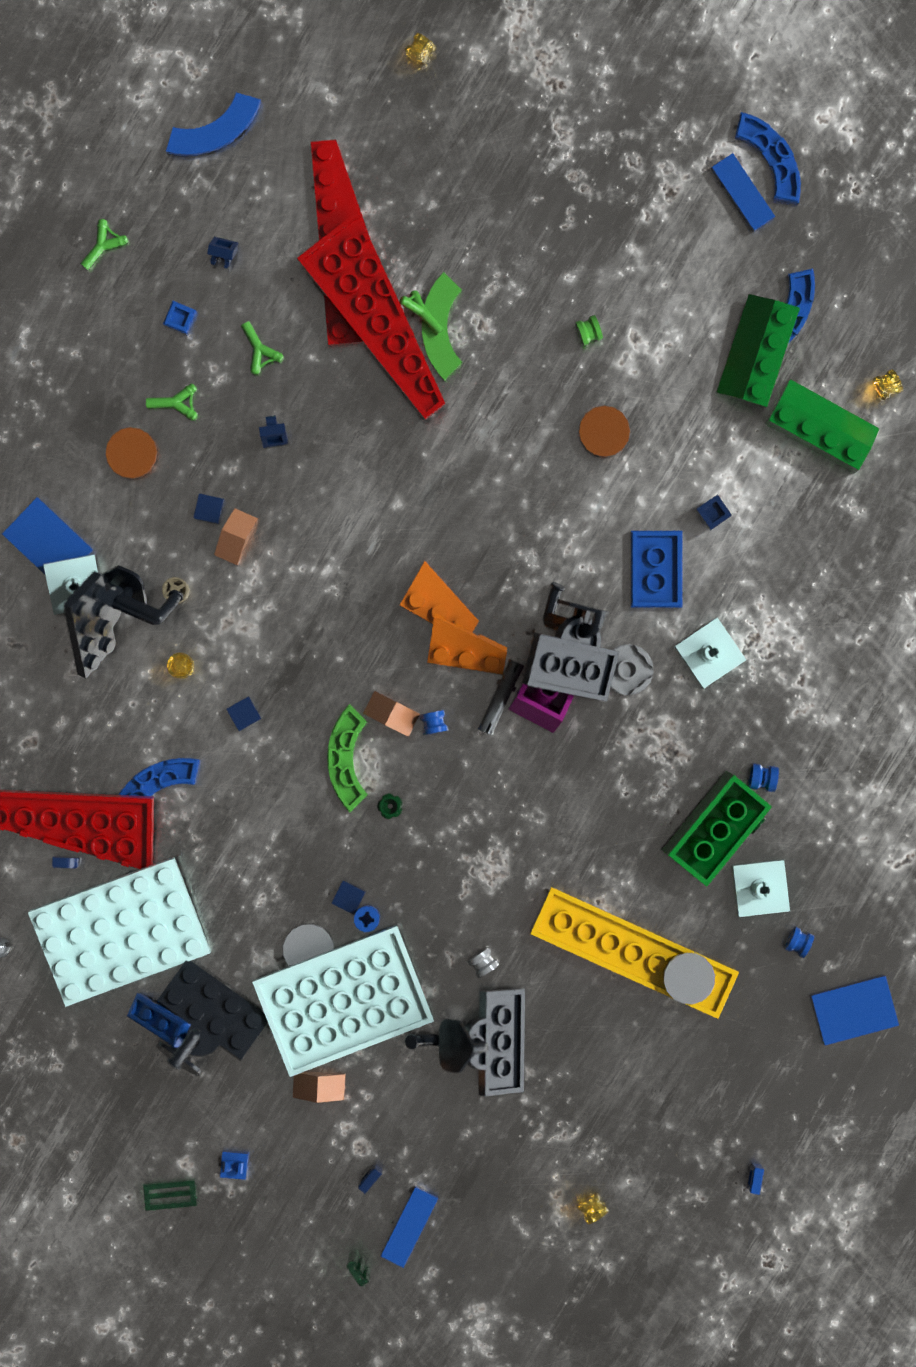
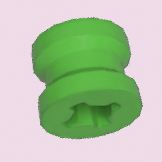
[575,315,603,346]

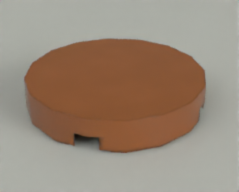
[579,406,630,458]
[106,427,158,479]

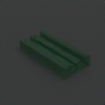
[143,1179,198,1211]
[346,1249,371,1287]

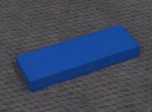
[711,153,775,232]
[127,993,191,1048]
[381,1186,438,1268]

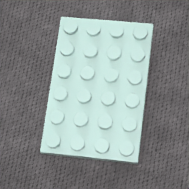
[28,857,211,1007]
[252,925,434,1077]

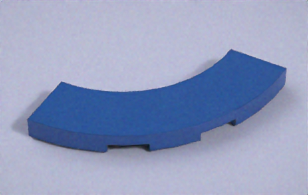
[166,92,261,157]
[734,112,801,205]
[786,269,815,343]
[119,758,200,796]

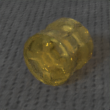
[404,33,437,66]
[873,369,903,401]
[167,653,195,679]
[576,1192,609,1224]

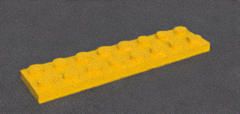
[530,887,739,1019]

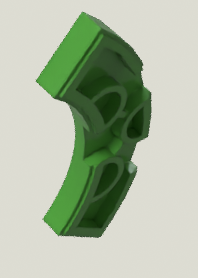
[422,272,462,381]
[327,704,368,812]

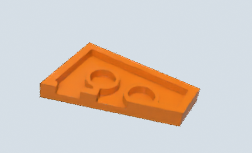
[400,561,479,633]
[427,613,507,675]

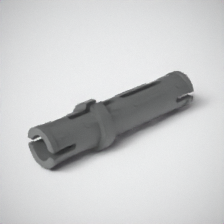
[478,659,524,736]

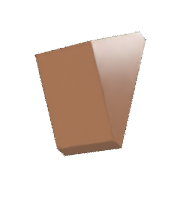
[214,508,258,565]
[363,691,420,737]
[293,1072,345,1103]

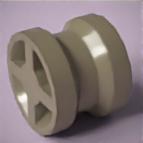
[162,577,190,603]

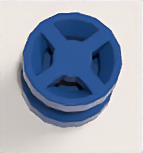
[419,710,448,735]
[354,905,380,932]
[784,926,815,958]

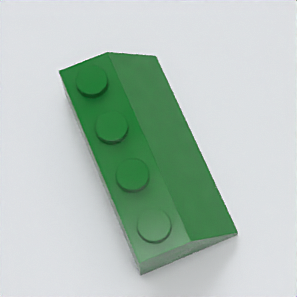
[716,294,800,408]
[765,379,880,473]
[662,771,772,887]

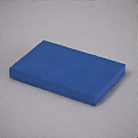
[2,497,94,574]
[631,531,682,608]
[810,975,899,1045]

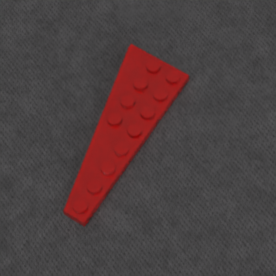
[311,140,368,346]
[297,211,445,420]
[0,790,154,869]

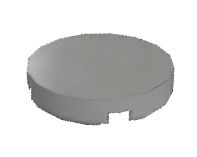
[611,644,653,695]
[283,923,334,966]
[663,952,715,1004]

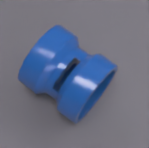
[749,763,779,792]

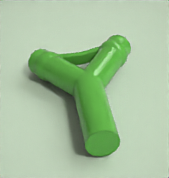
[80,219,128,270]
[399,290,444,335]
[241,321,283,374]
[146,383,197,420]

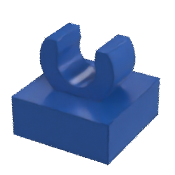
[220,1150,249,1180]

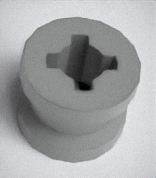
[467,947,499,978]

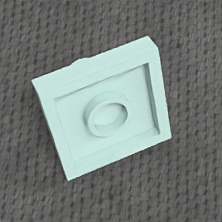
[43,554,98,615]
[674,618,746,689]
[732,860,790,917]

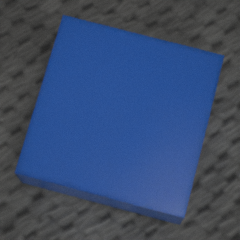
[163,301,197,335]
[747,1163,764,1195]

